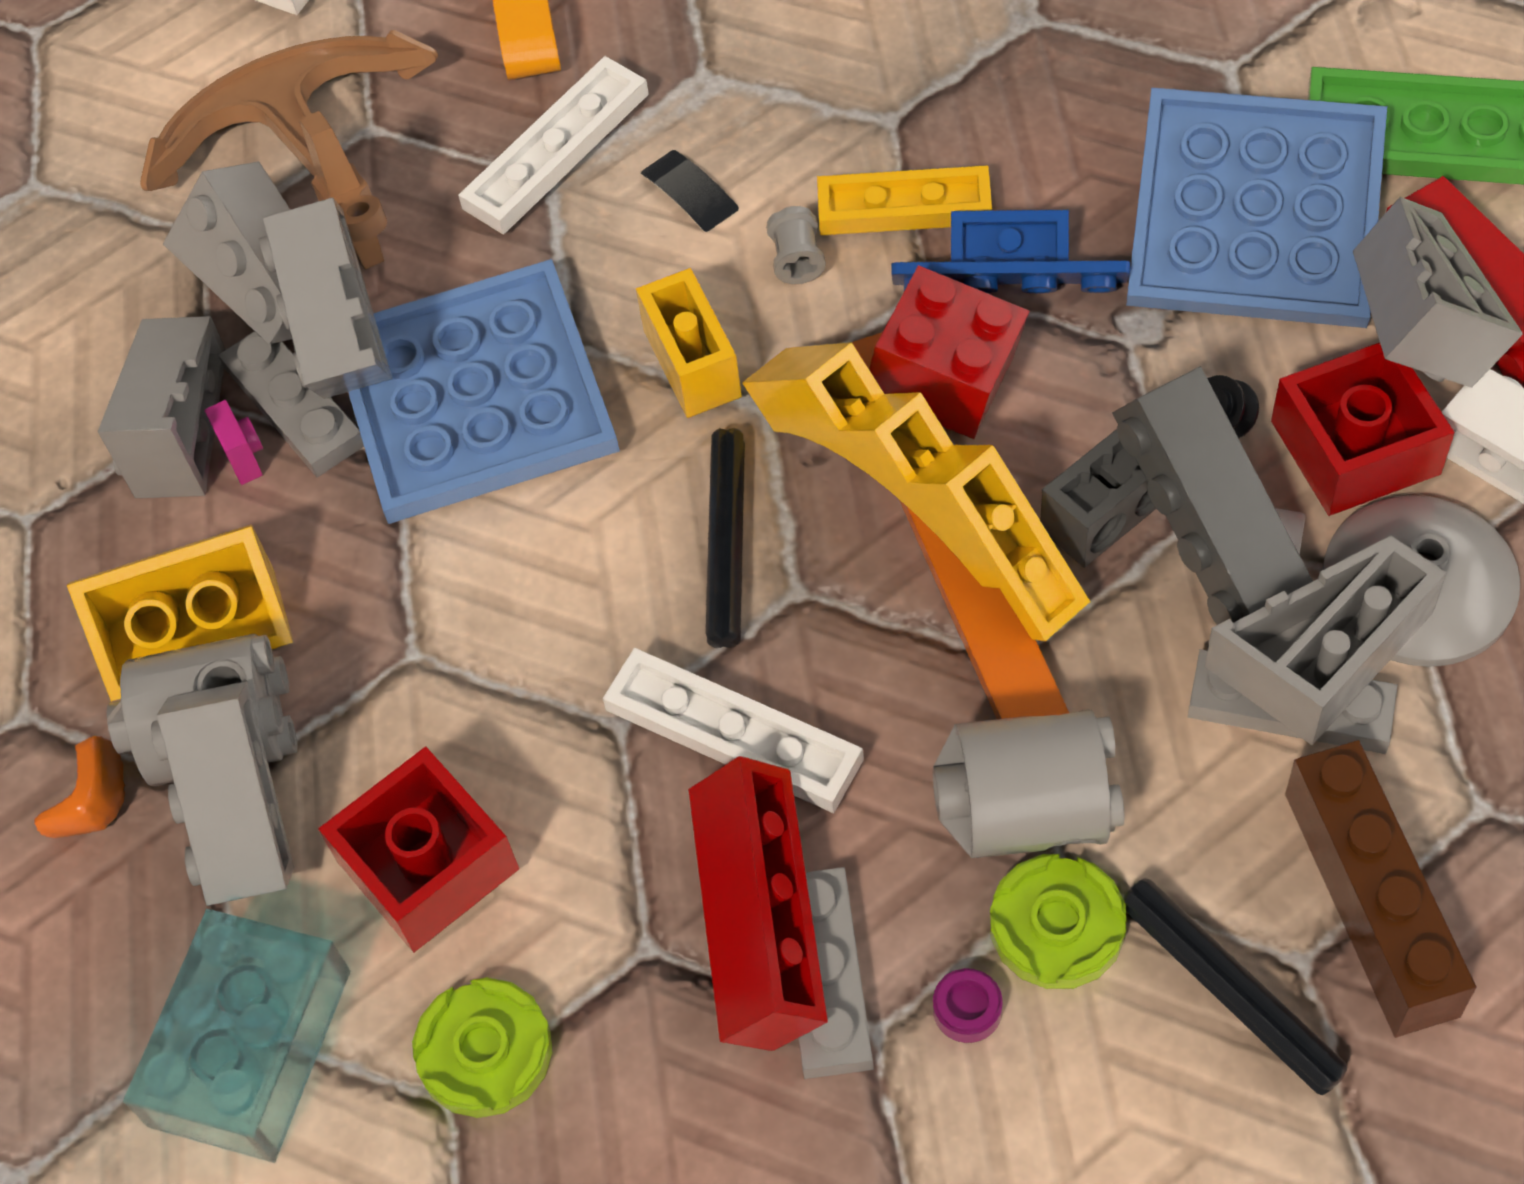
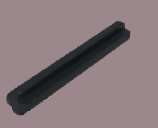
[705,428,745,648]
[1123,878,1348,1095]

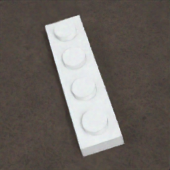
[458,56,649,235]
[602,648,864,813]

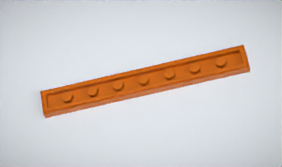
[852,332,1069,719]

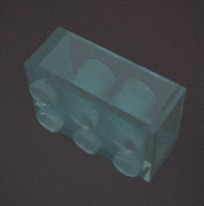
[123,908,351,1163]

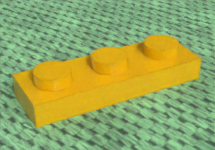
[817,165,992,235]

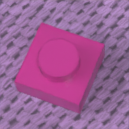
[204,400,264,485]

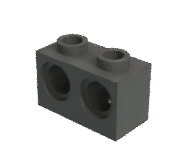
[1040,429,1156,568]

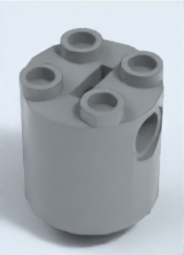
[106,633,298,787]
[932,709,1125,859]

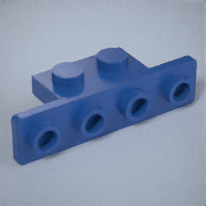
[891,210,1130,294]

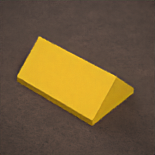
[67,524,293,702]

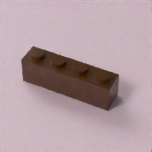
[1285,740,1477,1038]

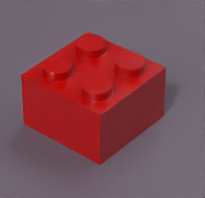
[869,265,1030,439]
[1271,342,1455,516]
[318,746,520,953]

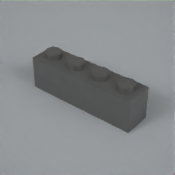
[1112,366,1313,625]

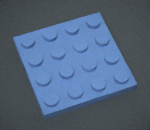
[1126,88,1387,328]
[348,259,620,524]

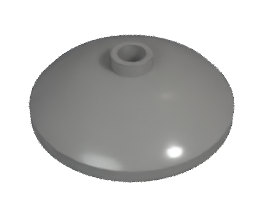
[1323,495,1520,667]

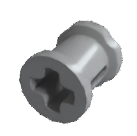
[766,206,826,284]

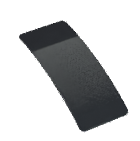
[641,150,739,232]

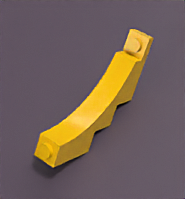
[742,342,1090,641]

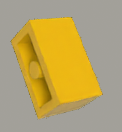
[635,268,742,418]

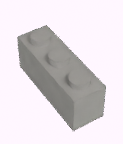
[151,681,294,906]

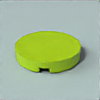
[990,854,1126,989]
[412,977,553,1118]

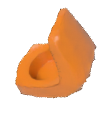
[34,736,125,838]

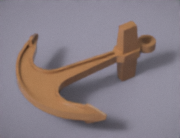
[140,30,438,270]

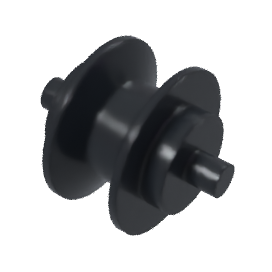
[1207,375,1259,439]

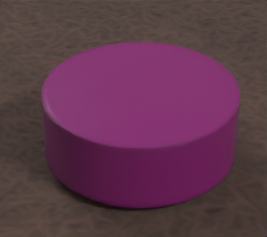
[933,968,1003,1043]

